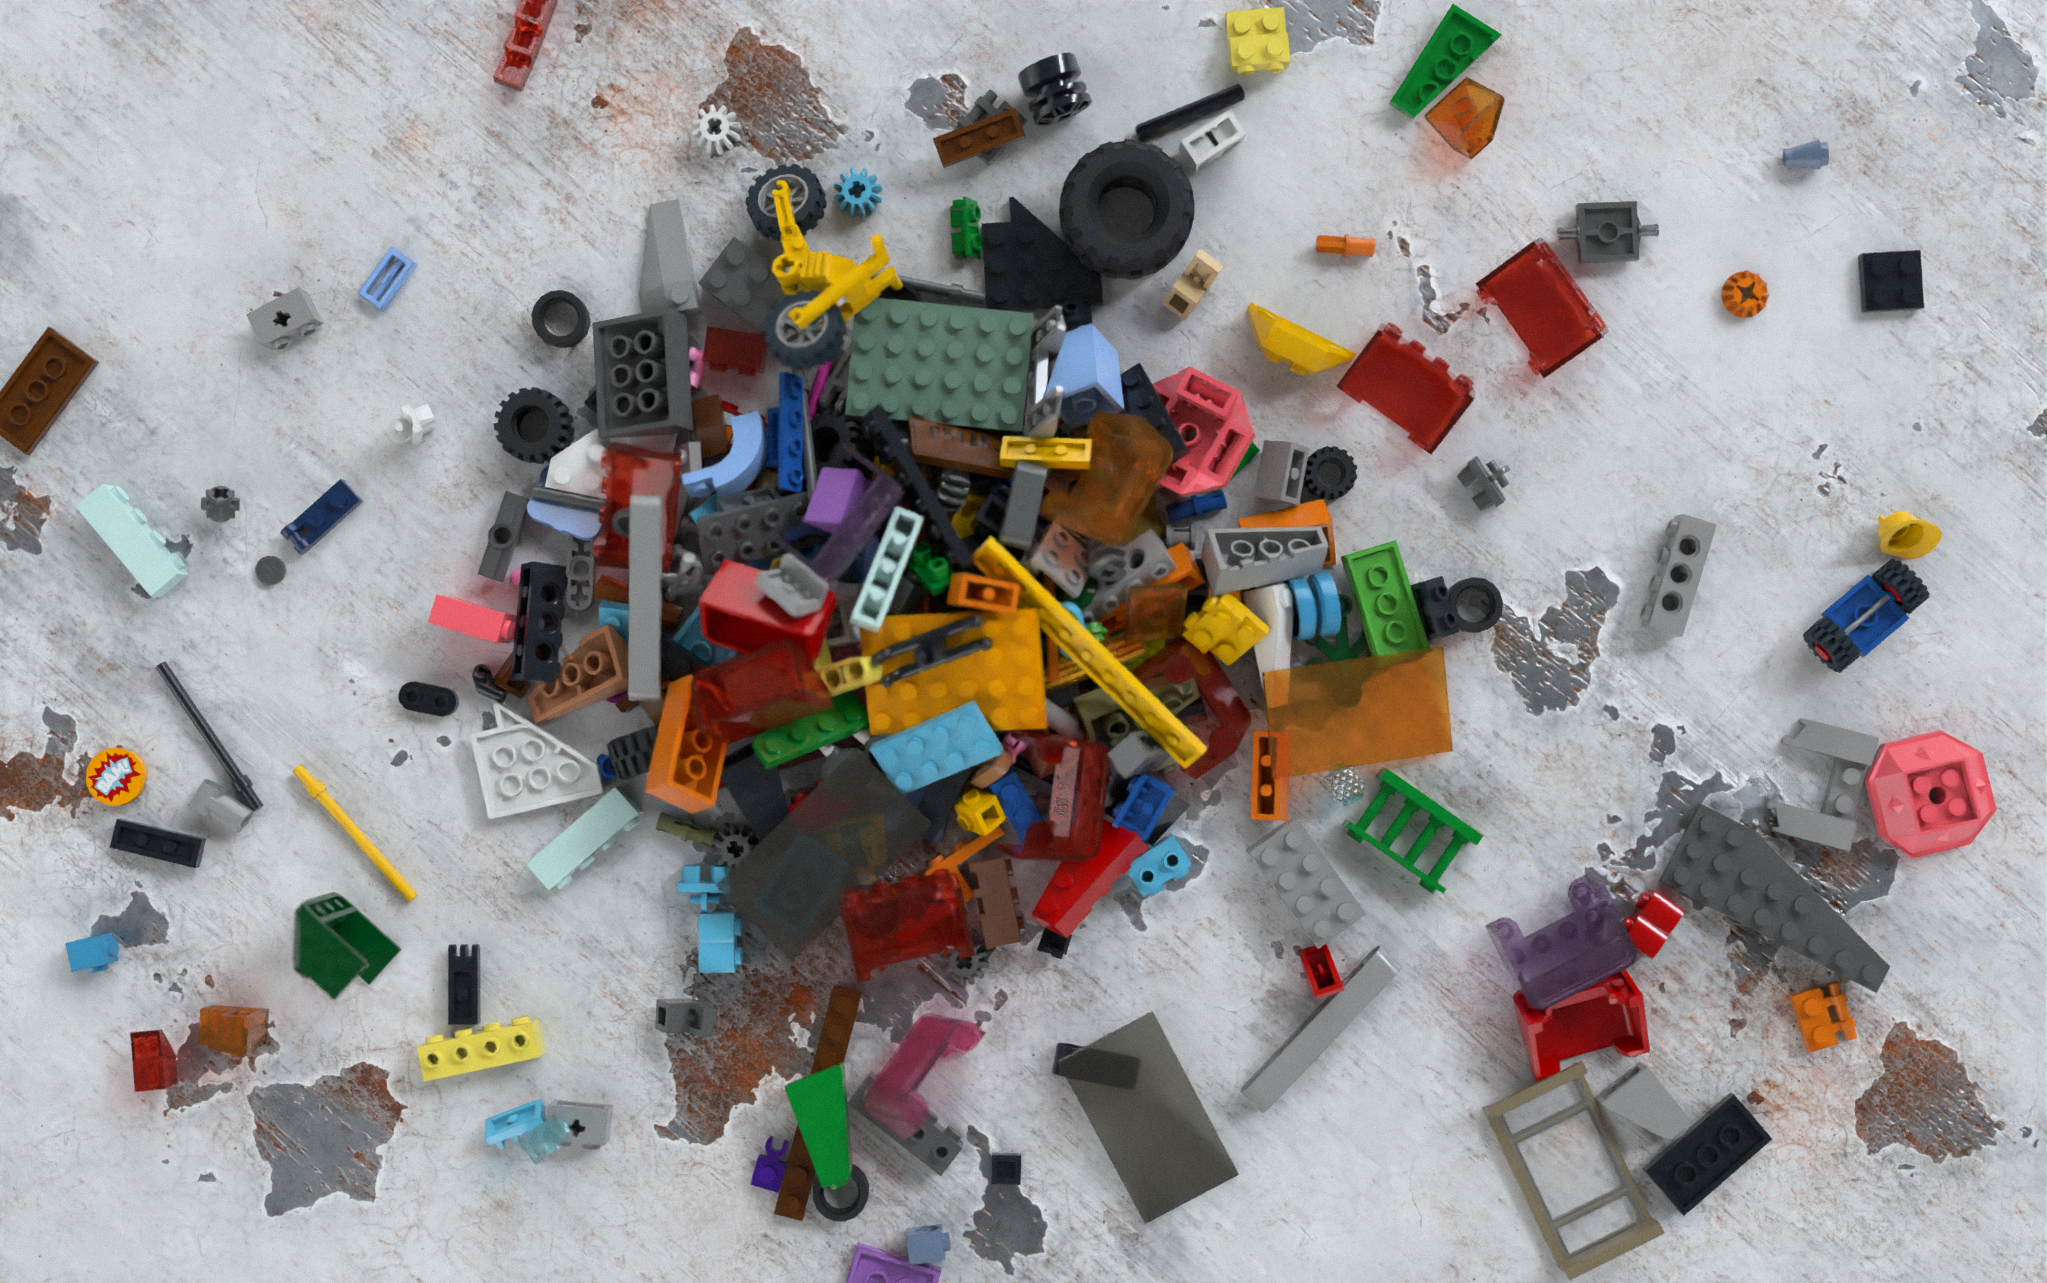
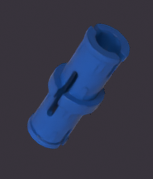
[1166,490,1227,523]

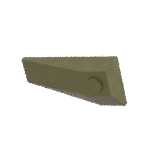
[1073,671,1200,747]

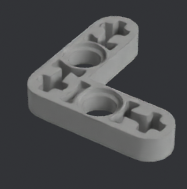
[566,527,630,611]

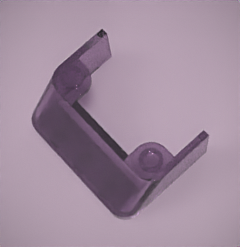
[771,442,902,582]

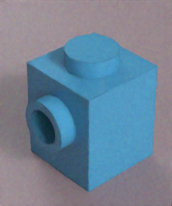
[65,932,119,974]

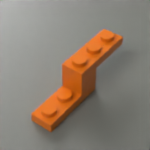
[896,824,1005,945]

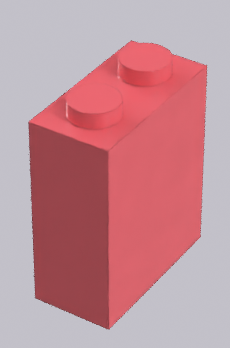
[428,594,516,644]

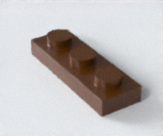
[933,108,1026,168]

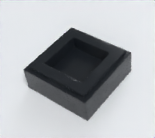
[991,1153,1021,1185]

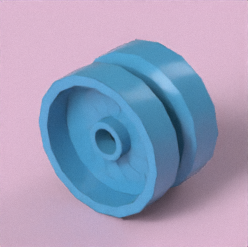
[1282,571,1341,642]

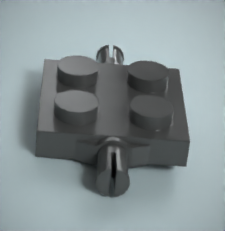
[1557,201,1659,264]

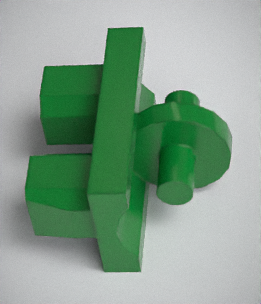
[906,541,957,596]

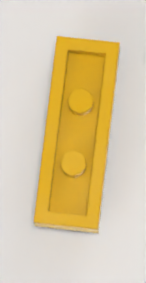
[1000,436,1092,470]

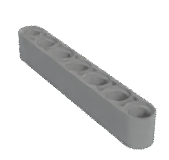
[628,495,663,701]
[1241,945,1401,1113]

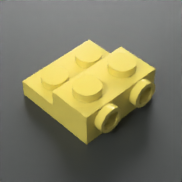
[1225,7,1290,76]

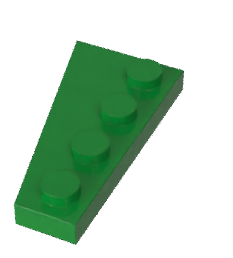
[1389,4,1502,119]
[752,690,870,770]

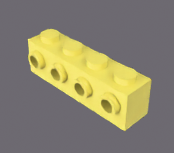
[417,1015,546,1082]

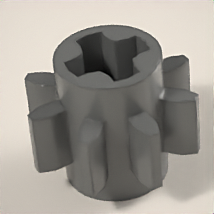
[201,486,240,522]

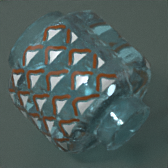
[1323,760,1367,806]

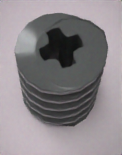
[1087,513,1127,582]

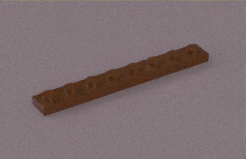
[774,985,862,1221]

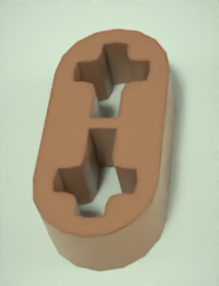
[968,749,1013,789]

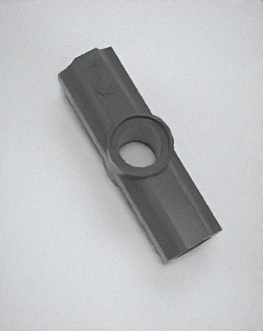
[478,491,530,582]

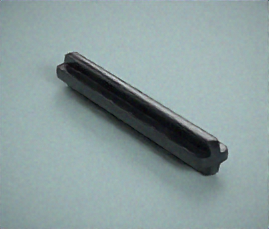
[1135,84,1245,141]

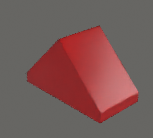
[1298,944,1344,999]

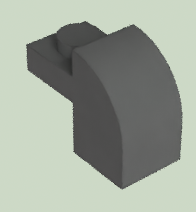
[655,998,716,1037]

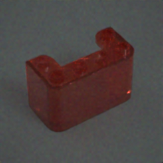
[839,869,975,983]

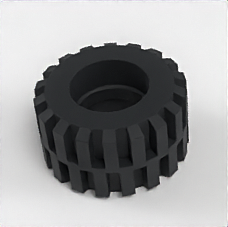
[494,387,575,464]
[802,410,875,477]
[607,724,660,780]

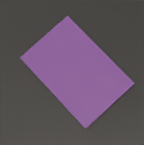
[846,1243,942,1283]

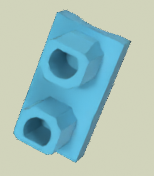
[677,865,734,913]

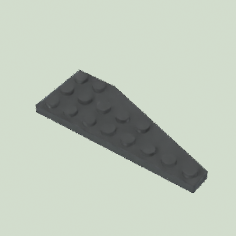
[1659,804,1890,993]

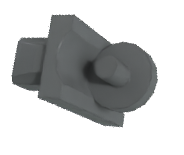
[1457,456,1510,511]

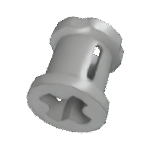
[1164,524,1196,550]

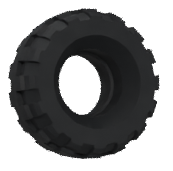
[1059,139,1195,280]

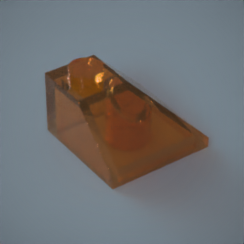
[1424,77,1505,160]

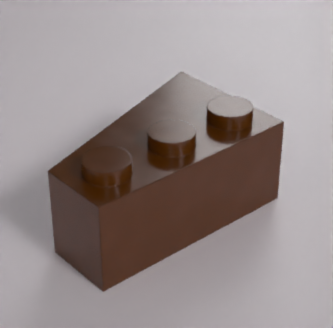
[968,853,1026,949]

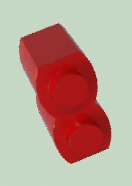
[1618,889,1685,959]

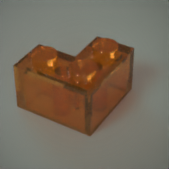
[197,1005,269,1058]

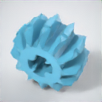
[833,168,883,218]

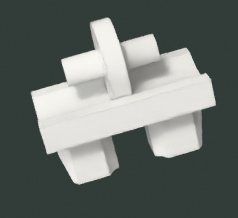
[386,404,435,446]

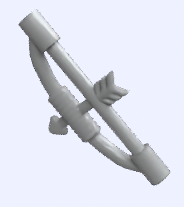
[662,552,714,602]

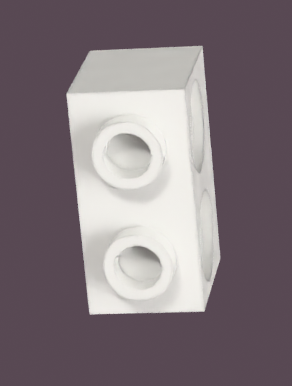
[1178,109,1246,173]

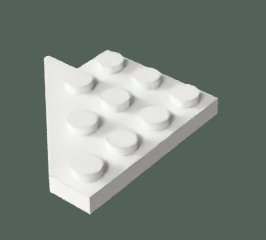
[545,428,678,504]
[469,702,605,820]

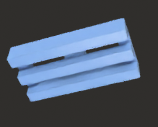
[357,246,417,312]

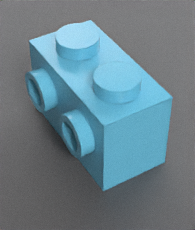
[1127,833,1192,897]

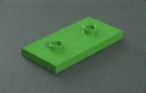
[1341,540,1431,669]

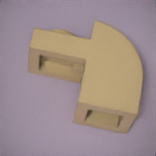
[1162,249,1224,320]

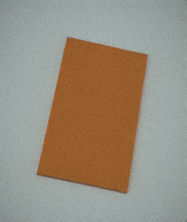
[1262,646,1453,779]

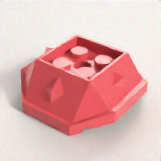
[1149,366,1255,497]
[1864,731,1997,858]

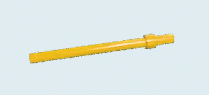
[292,764,418,902]

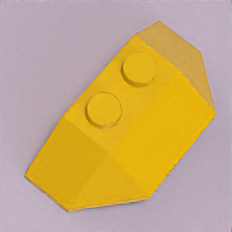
[1246,302,1356,377]

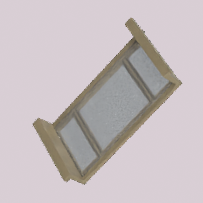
[1482,1061,1665,1280]

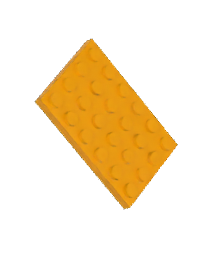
[859,608,1048,735]

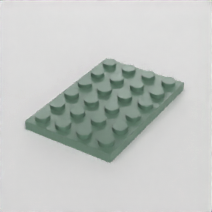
[845,298,1033,432]

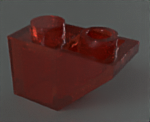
[130,1029,178,1092]

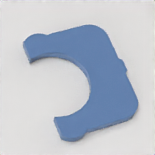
[527,466,610,541]

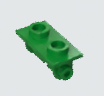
[950,196,983,260]

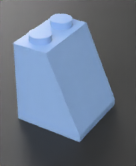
[1044,323,1124,429]

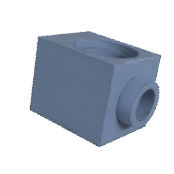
[906,1224,951,1265]

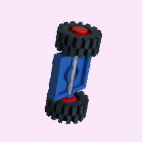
[1803,559,1930,673]

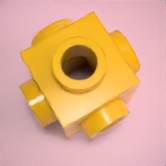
[953,788,1006,836]

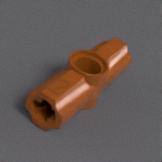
[592,574,684,631]

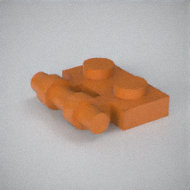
[1788,981,1857,1052]

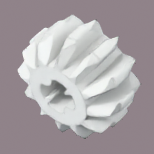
[691,104,741,155]

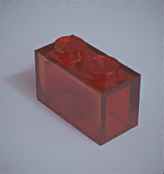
[702,326,768,377]

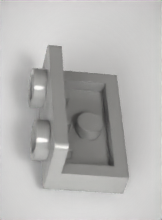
[754,553,829,616]

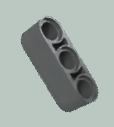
[998,460,1047,551]

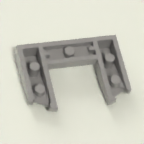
[1024,306,1066,438]
[1765,718,1879,851]

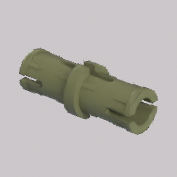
[656,812,718,848]

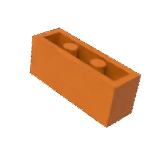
[1251,731,1291,821]

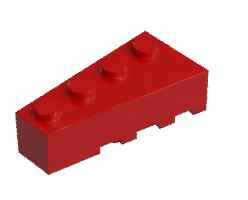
[1031,813,1148,938]

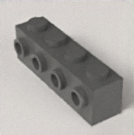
[848,1070,963,1176]

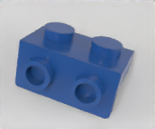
[1112,772,1177,841]

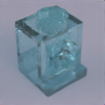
[518,1114,570,1165]

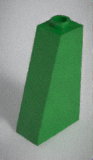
[784,1062,853,1190]

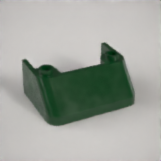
[293,892,402,1001]

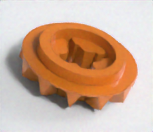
[1721,270,1770,318]

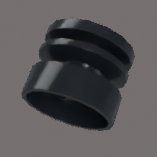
[1018,53,1092,126]

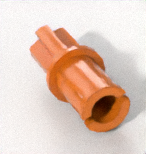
[1315,234,1375,258]

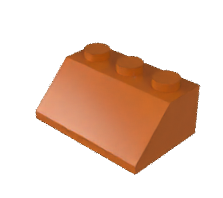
[1238,499,1336,567]

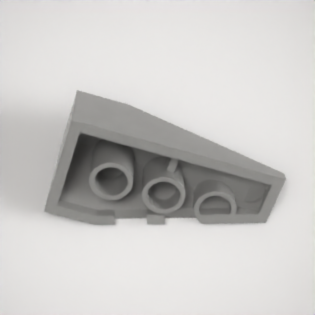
[639,199,702,316]

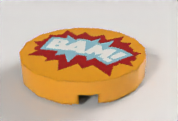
[86,748,148,806]

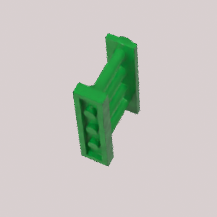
[1342,767,1483,894]

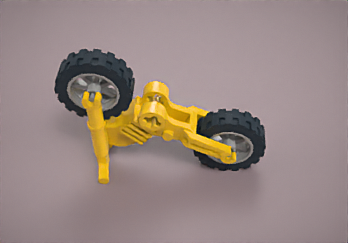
[746,164,903,370]

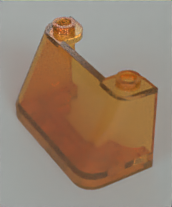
[1038,411,1173,546]

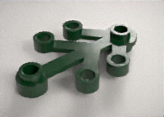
[1304,594,1379,708]

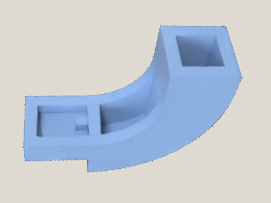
[681,410,767,498]

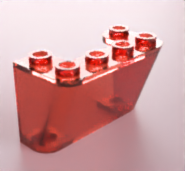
[1336,322,1475,455]
[593,442,683,574]

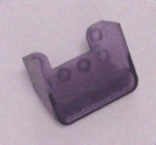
[1485,873,1636,1009]

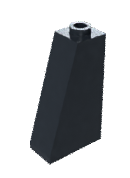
[721,741,794,857]

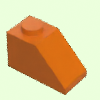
[947,573,1020,614]

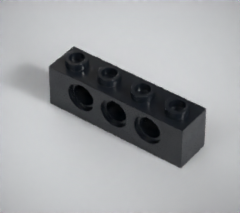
[511,561,568,684]

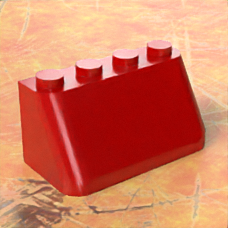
[699,559,836,671]

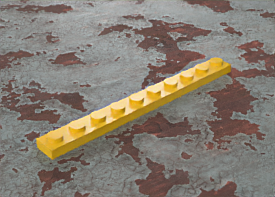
[971,537,1207,769]

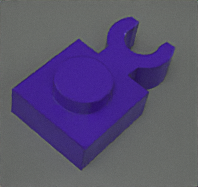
[750,1136,789,1193]

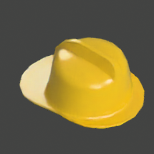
[1877,511,1942,559]

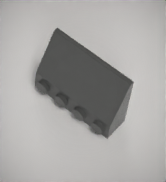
[592,308,693,439]

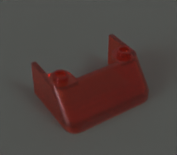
[1129,635,1251,780]
[997,731,1111,862]

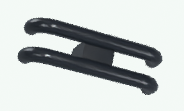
[872,615,993,687]

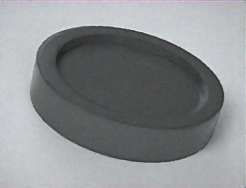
[255,556,286,585]

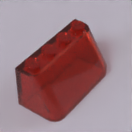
[691,640,833,744]

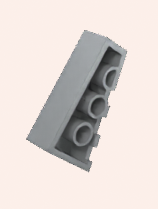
[1201,526,1329,596]

